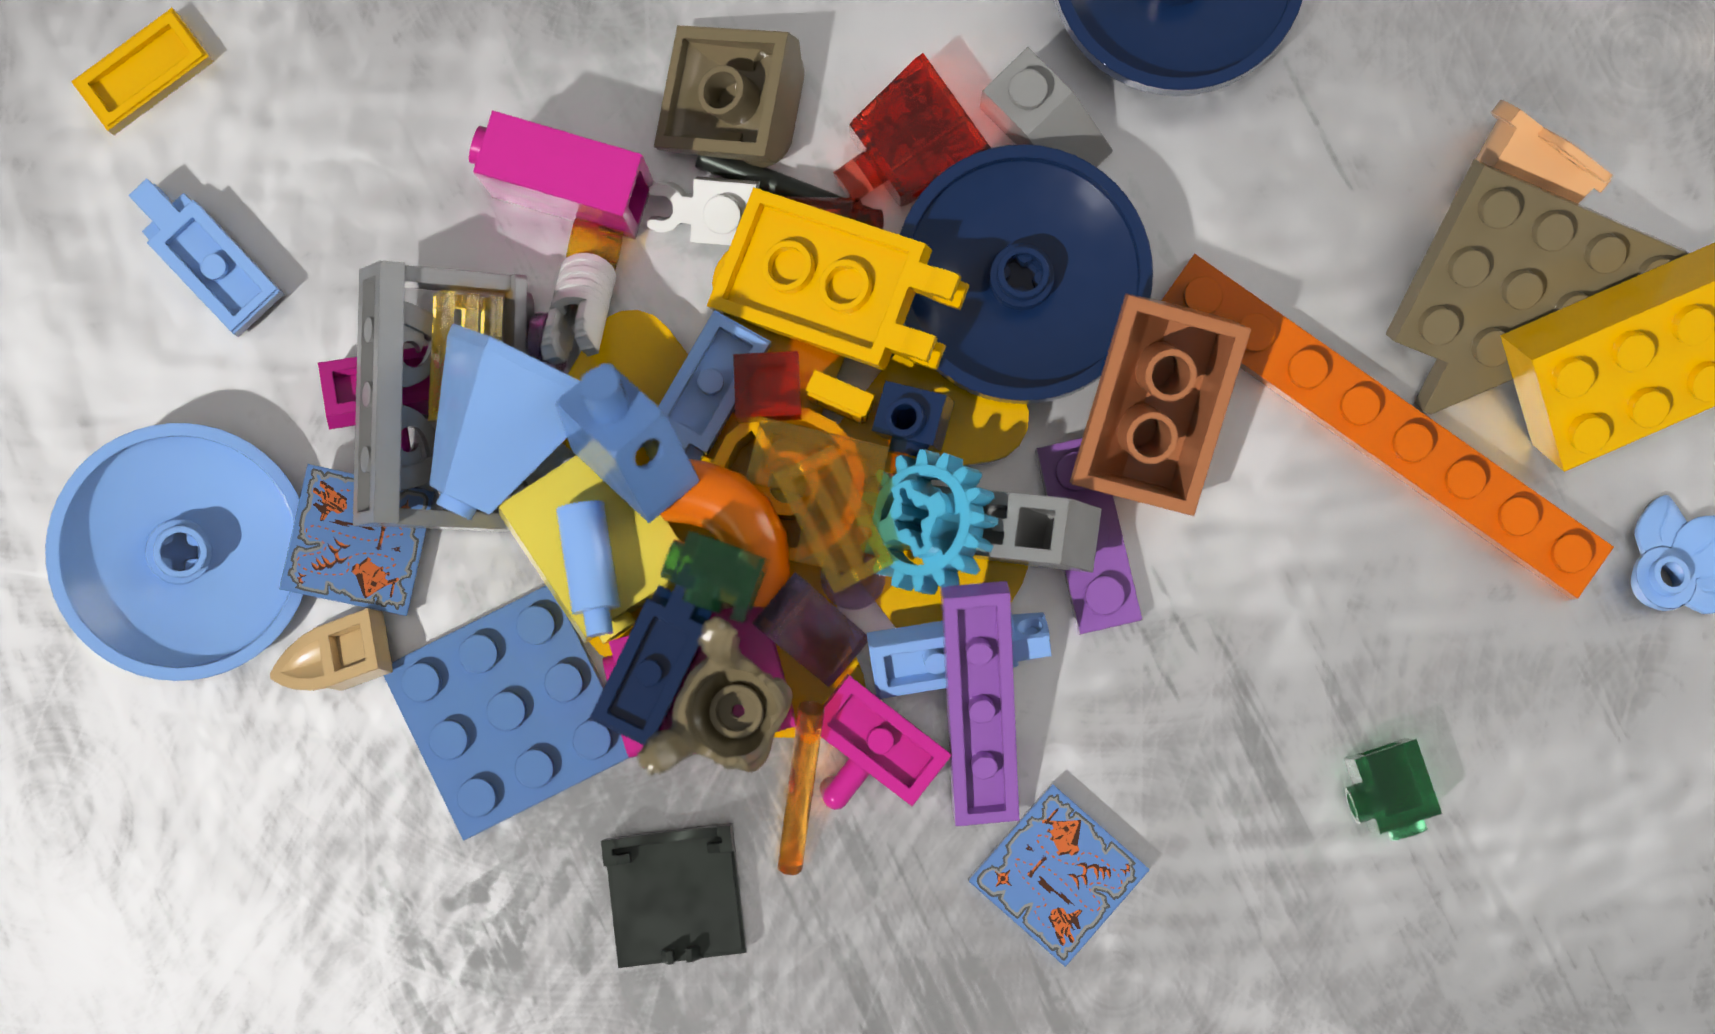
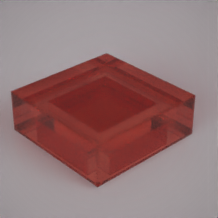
[733,351,802,423]

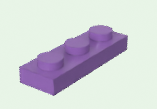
[1035,438,1143,635]

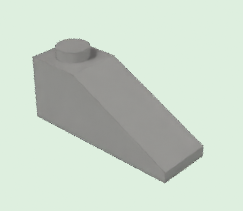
[933,485,1102,573]

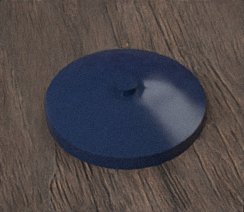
[1055,0,1303,96]
[900,144,1153,404]

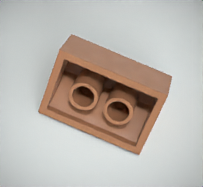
[1069,294,1252,516]

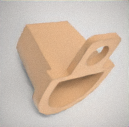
[1455,100,1613,204]

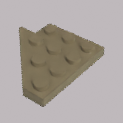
[1385,159,1689,414]

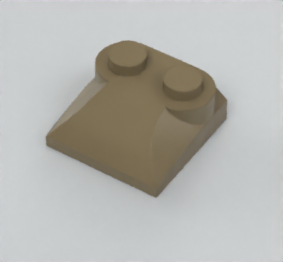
[654,25,805,168]

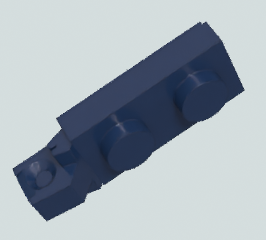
[589,562,714,745]

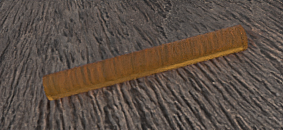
[777,701,825,875]

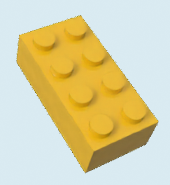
[1500,242,1715,472]

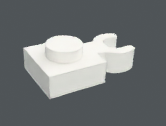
[647,176,760,246]

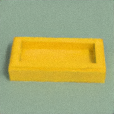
[71,8,214,135]

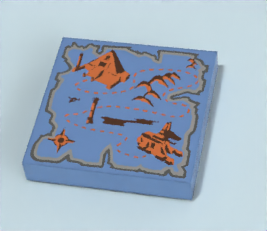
[279,464,434,616]
[968,784,1150,967]

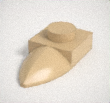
[270,608,393,691]

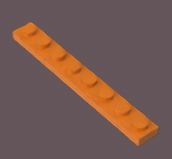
[1161,254,1614,600]

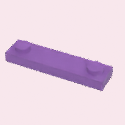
[941,581,1019,826]

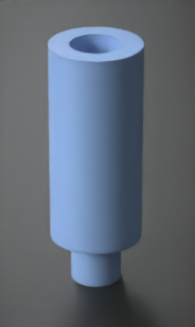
[556,500,620,637]

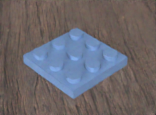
[384,586,629,841]

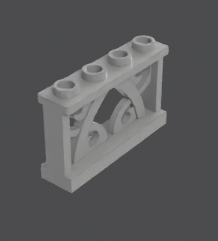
[353,260,534,532]

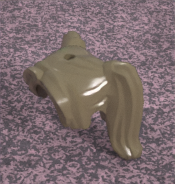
[637,617,793,775]

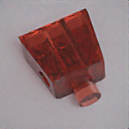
[833,53,991,207]

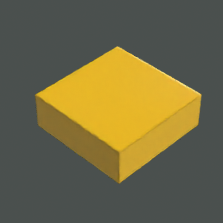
[805,369,875,425]

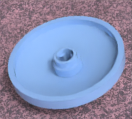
[45,423,304,681]

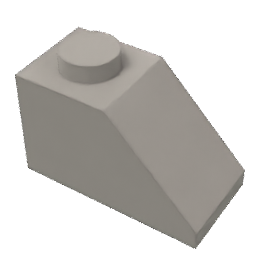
[980,47,1113,167]

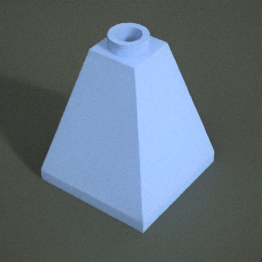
[429,323,580,520]

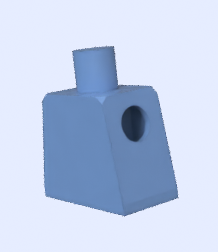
[556,363,700,523]

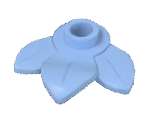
[1631,495,1715,614]

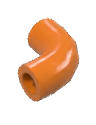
[660,459,790,607]

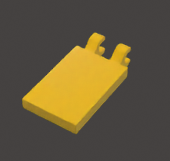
[707,187,970,371]

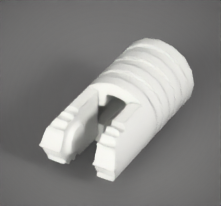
[541,253,616,365]

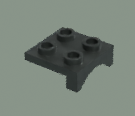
[601,824,747,968]

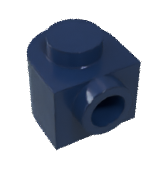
[872,381,955,459]

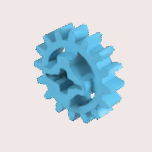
[858,449,998,595]

